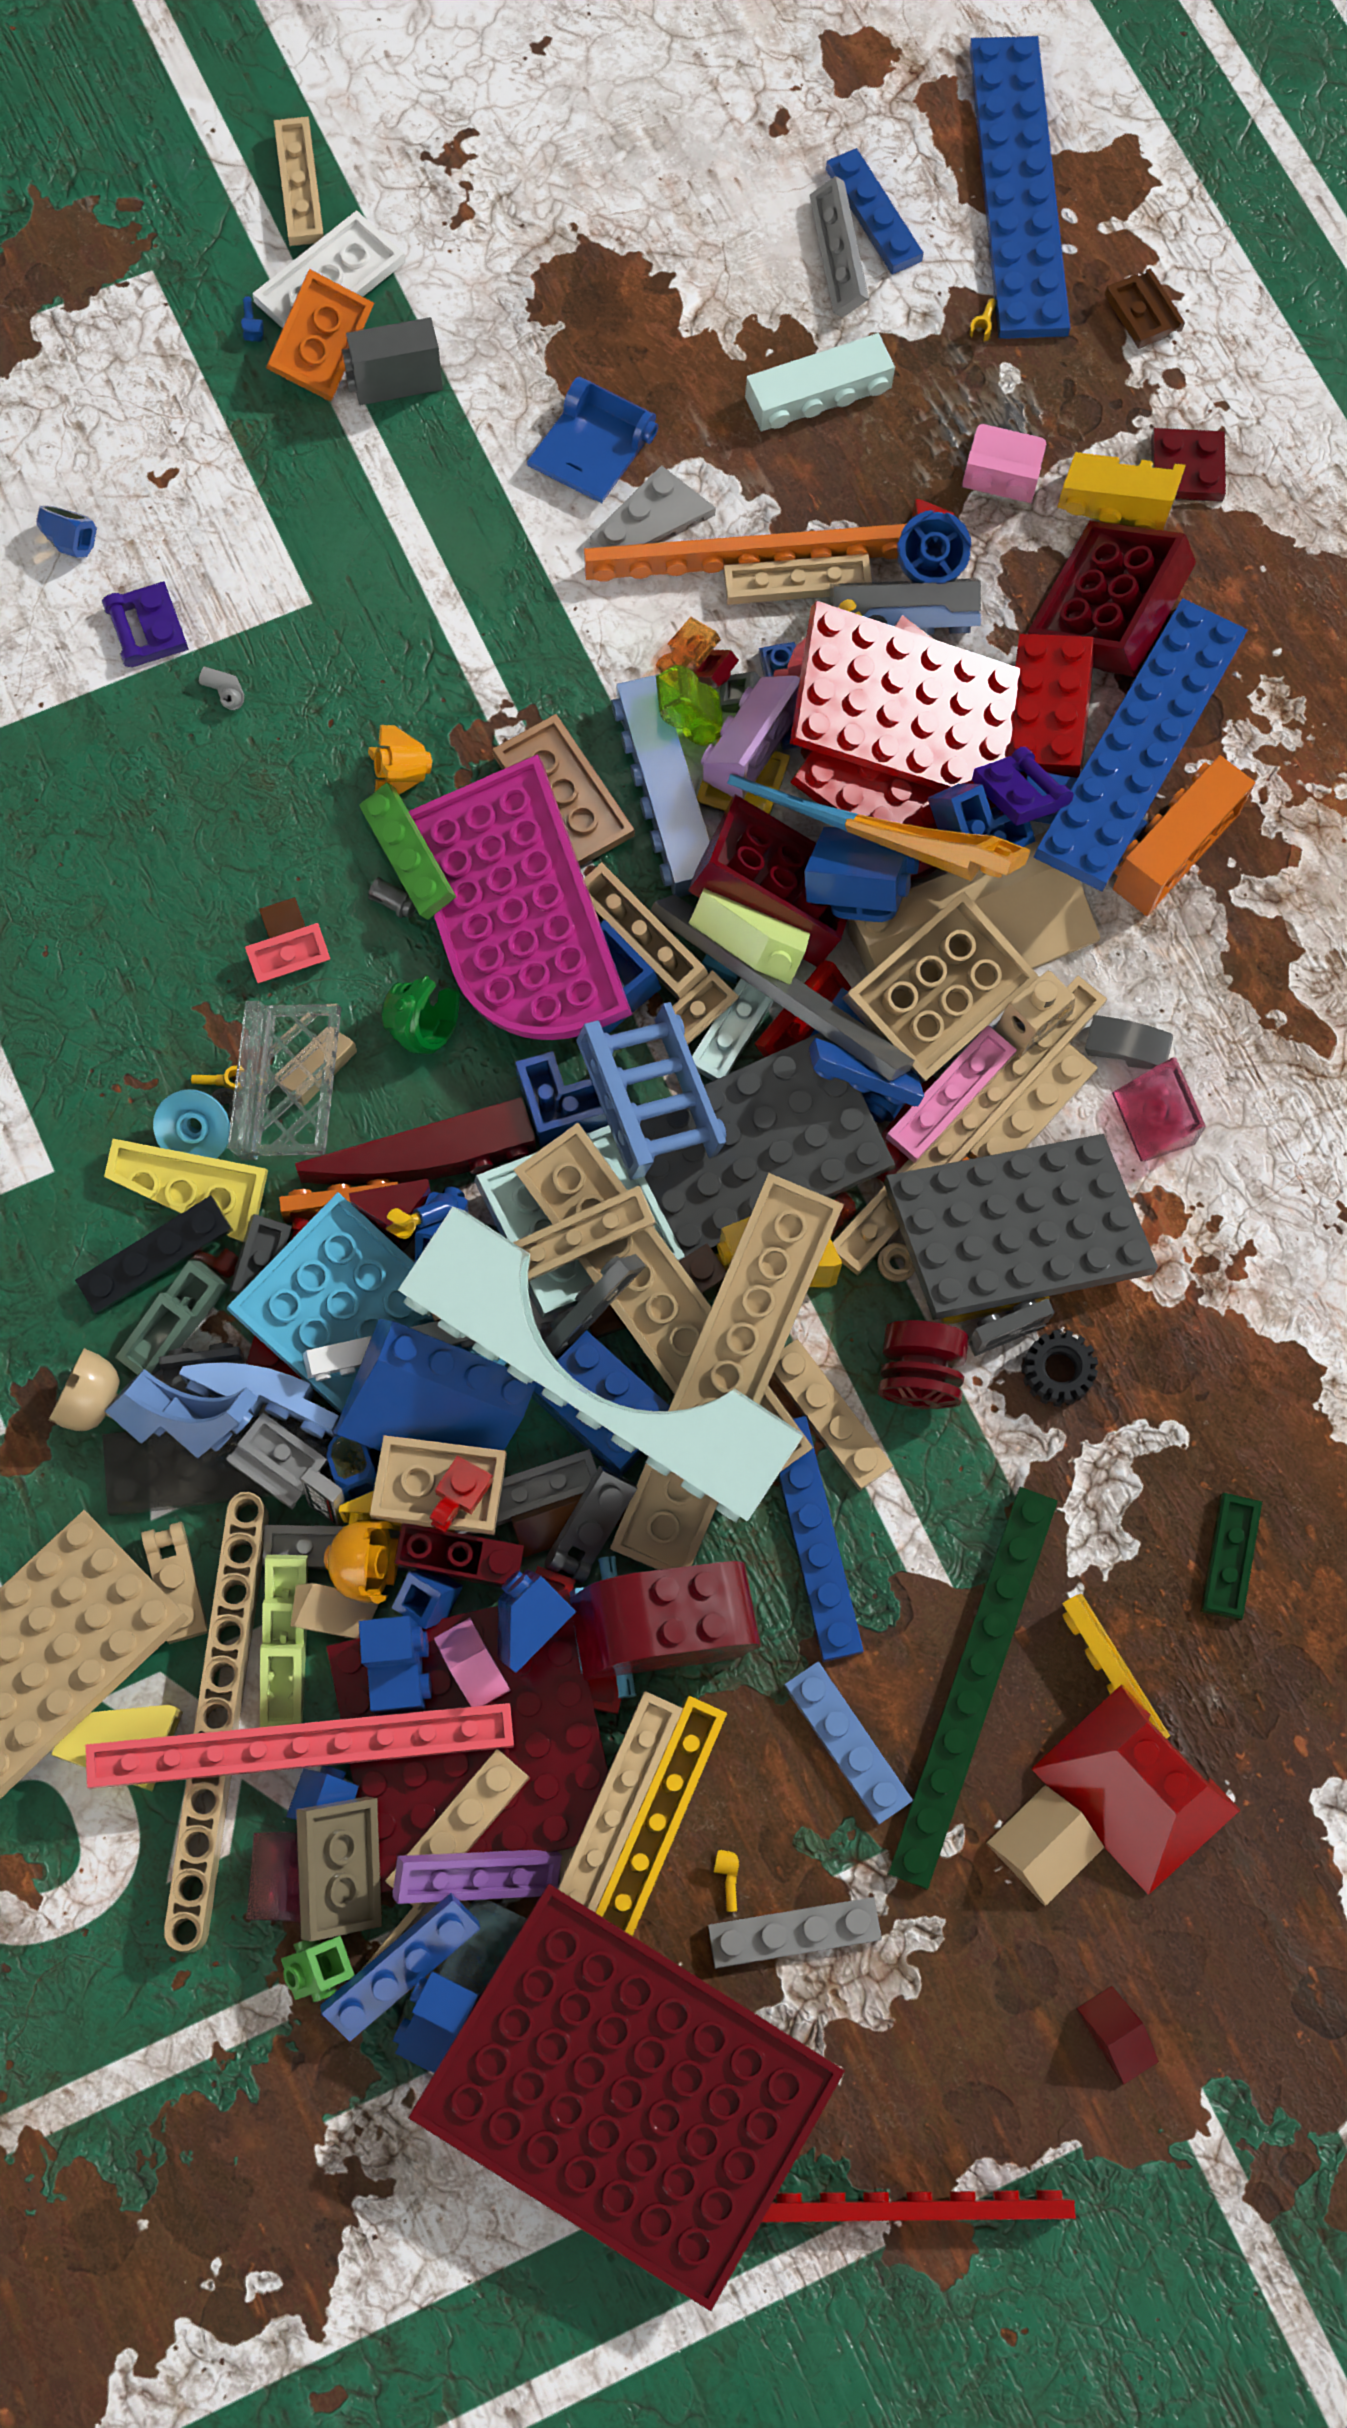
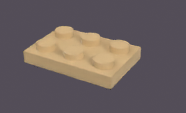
[370,1435,507,1535]

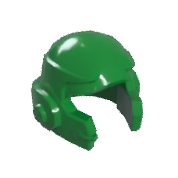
[381,975,460,1054]

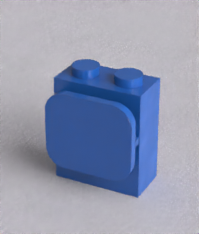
[804,826,919,922]

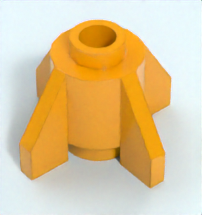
[368,725,432,795]

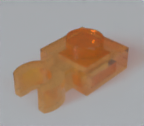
[656,616,721,684]

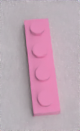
[886,1025,1017,1163]

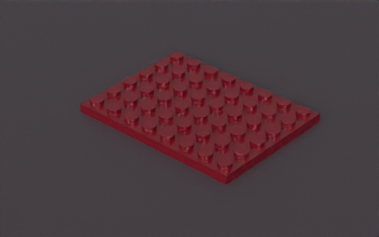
[408,1884,845,2312]

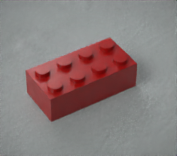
[1006,634,1094,779]

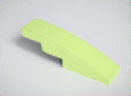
[260,1555,308,1727]

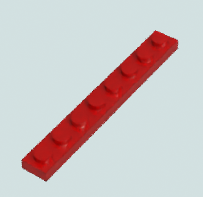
[761,2190,1076,2222]

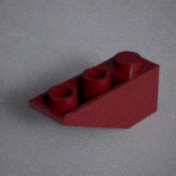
[394,1523,524,1588]

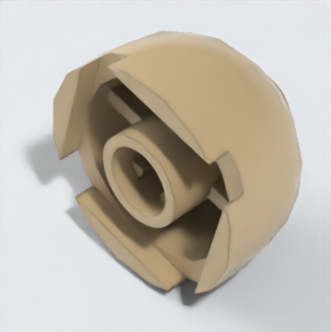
[49,1348,120,1431]

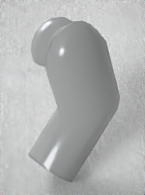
[199,667,244,710]

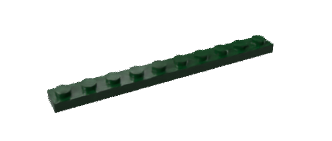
[887,1487,1058,1890]

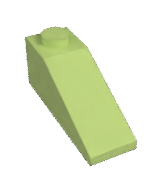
[689,888,810,984]

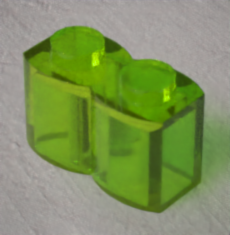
[656,664,724,746]

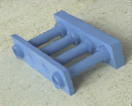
[576,1002,726,1180]

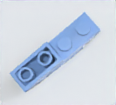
[179,1363,340,1439]

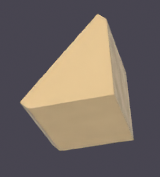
[986,1785,1104,1906]

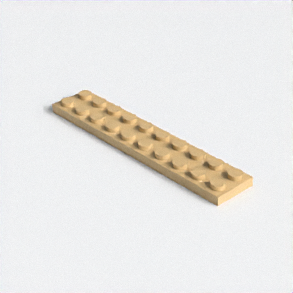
[513,1123,813,1472]
[610,1173,844,1570]

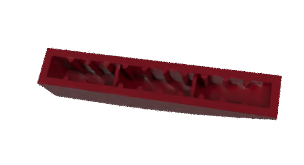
[295,1097,536,1186]

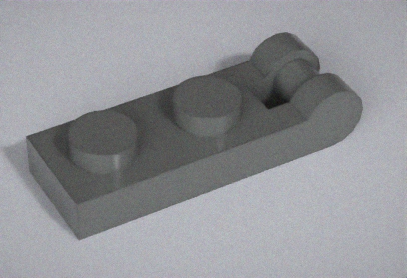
[545,1466,638,1584]

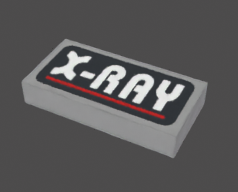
[301,1468,345,1526]

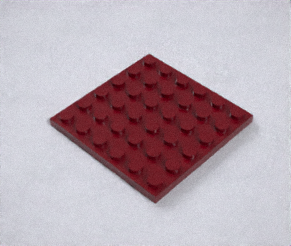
[326,1589,609,1894]

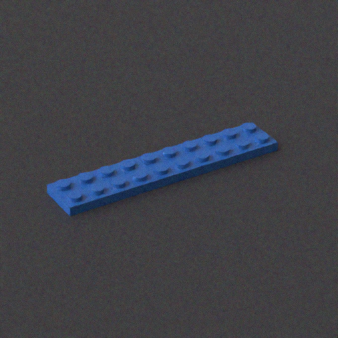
[969,36,1070,339]
[1033,598,1248,892]

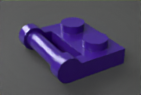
[102,581,189,667]
[972,746,1074,826]

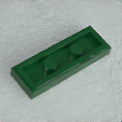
[1200,1492,1263,1621]

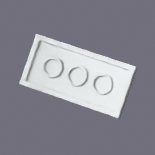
[252,210,405,328]

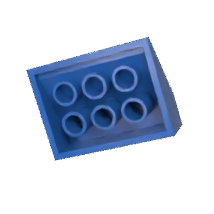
[334,1319,537,1451]

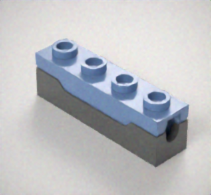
[830,578,981,635]

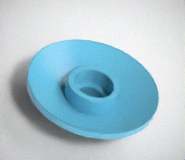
[153,1089,230,1159]

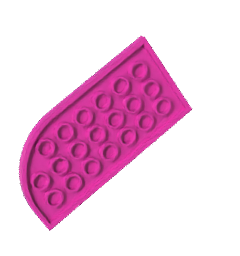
[408,754,632,1040]

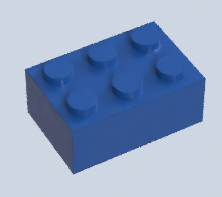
[532,1330,670,1476]

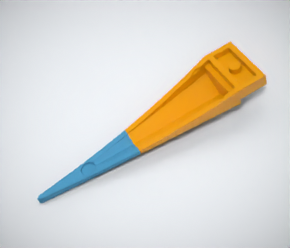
[727,774,1031,881]

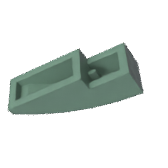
[115,1261,230,1376]

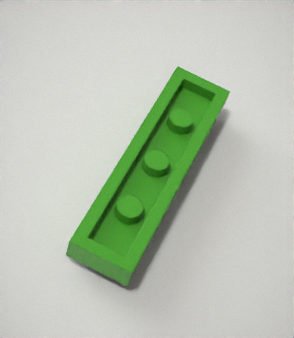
[359,782,457,920]

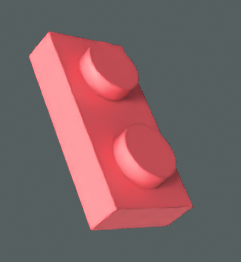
[245,923,331,984]

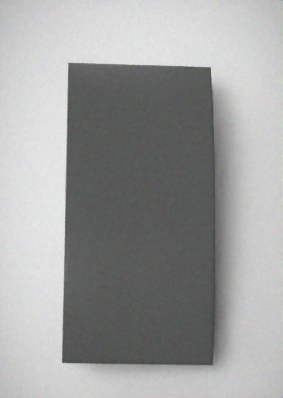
[1085,1015,1174,1071]

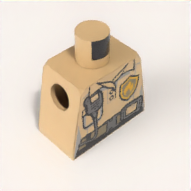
[994,970,1076,1058]

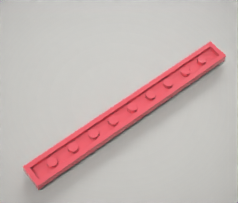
[85,1703,514,1789]

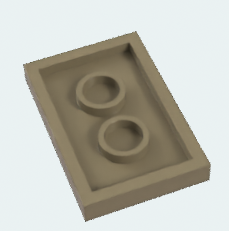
[296,1797,382,1942]

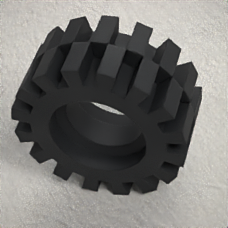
[1022,1330,1098,1407]

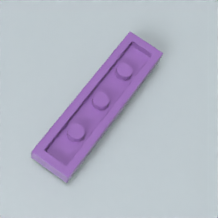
[392,1850,562,1904]

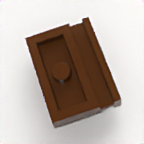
[1104,268,1185,349]

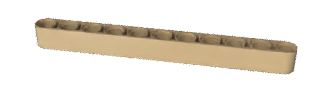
[164,1492,269,1953]

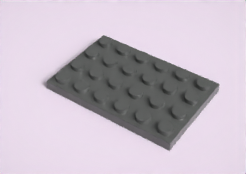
[640,1033,896,1257]
[884,1134,1158,1320]

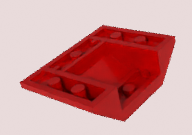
[1032,1684,1240,1895]

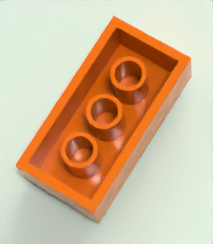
[1112,755,1256,917]

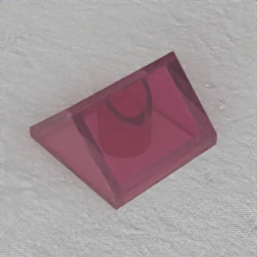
[1112,1057,1206,1162]

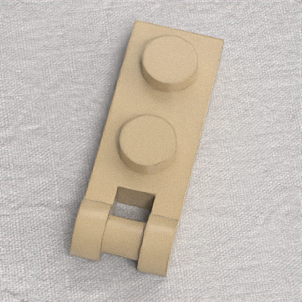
[141,1522,209,1644]

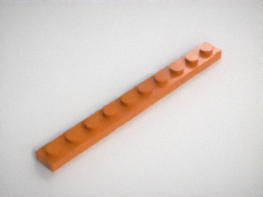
[584,524,906,582]

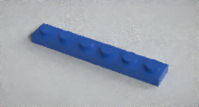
[778,1416,864,1662]

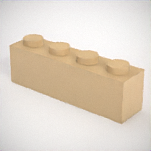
[584,862,708,1001]

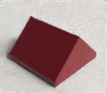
[349,1179,431,1252]

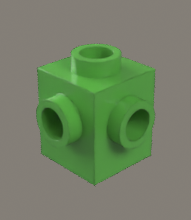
[281,1936,355,2002]

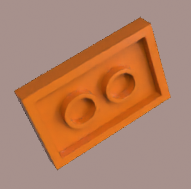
[266,269,374,402]

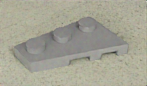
[590,465,716,548]

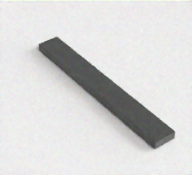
[650,894,915,1081]

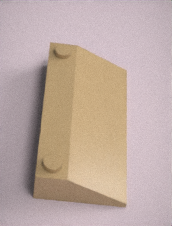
[847,831,1100,974]

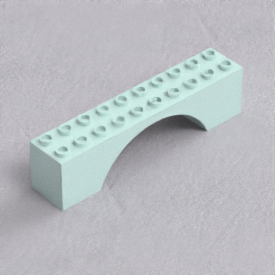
[398,1207,803,1522]

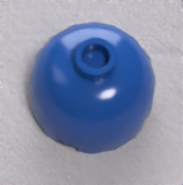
[897,510,971,584]

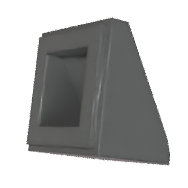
[718,671,761,714]

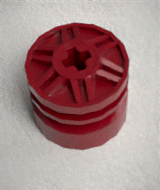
[878,1320,969,1409]

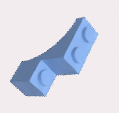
[105,1369,258,1459]

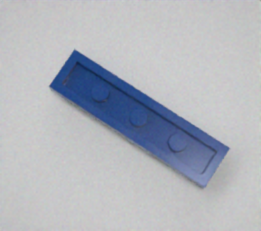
[826,148,924,275]
[320,1893,481,2042]

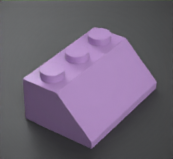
[701,676,800,799]

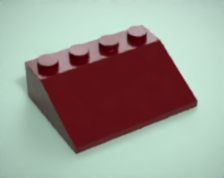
[1027,520,1196,677]
[688,794,848,967]

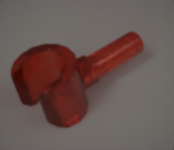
[830,1192,856,1238]
[190,1248,238,1278]

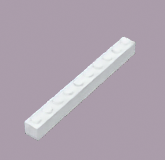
[302,1300,554,1381]

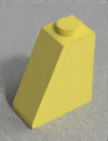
[51,1705,183,1792]

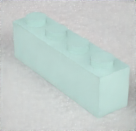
[745,333,895,431]

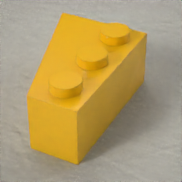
[1057,452,1186,530]

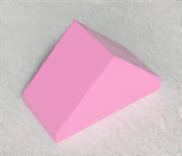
[434,1618,511,1707]

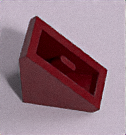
[1076,1986,1159,2085]

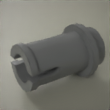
[368,877,417,918]

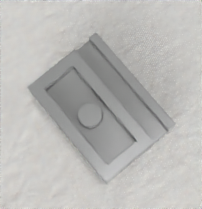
[226,1412,328,1509]

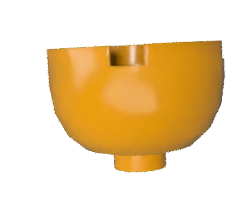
[324,1519,398,1604]

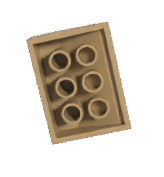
[842,891,1039,1081]

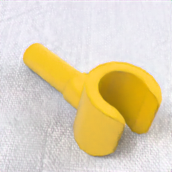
[969,298,996,341]
[191,1066,246,1094]
[714,1850,739,1912]

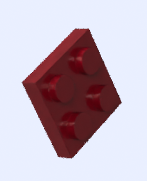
[1151,428,1226,502]

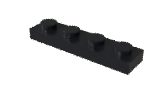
[75,1195,234,1315]

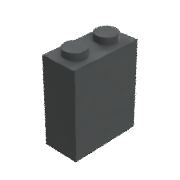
[341,317,443,406]

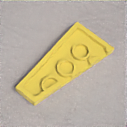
[104,1139,268,1243]

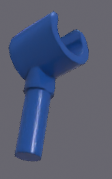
[241,297,264,342]

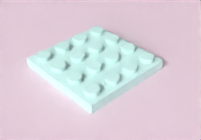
[474,1125,685,1319]

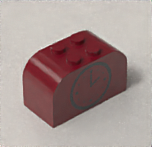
[570,1561,761,1680]

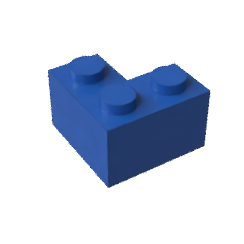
[928,783,1036,847]
[515,1051,609,1147]
[359,1616,432,1715]
[393,1972,481,2073]

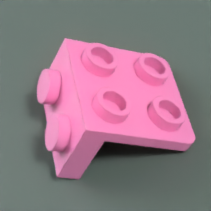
[962,424,1046,504]

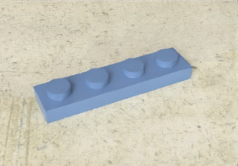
[784,1661,913,1825]

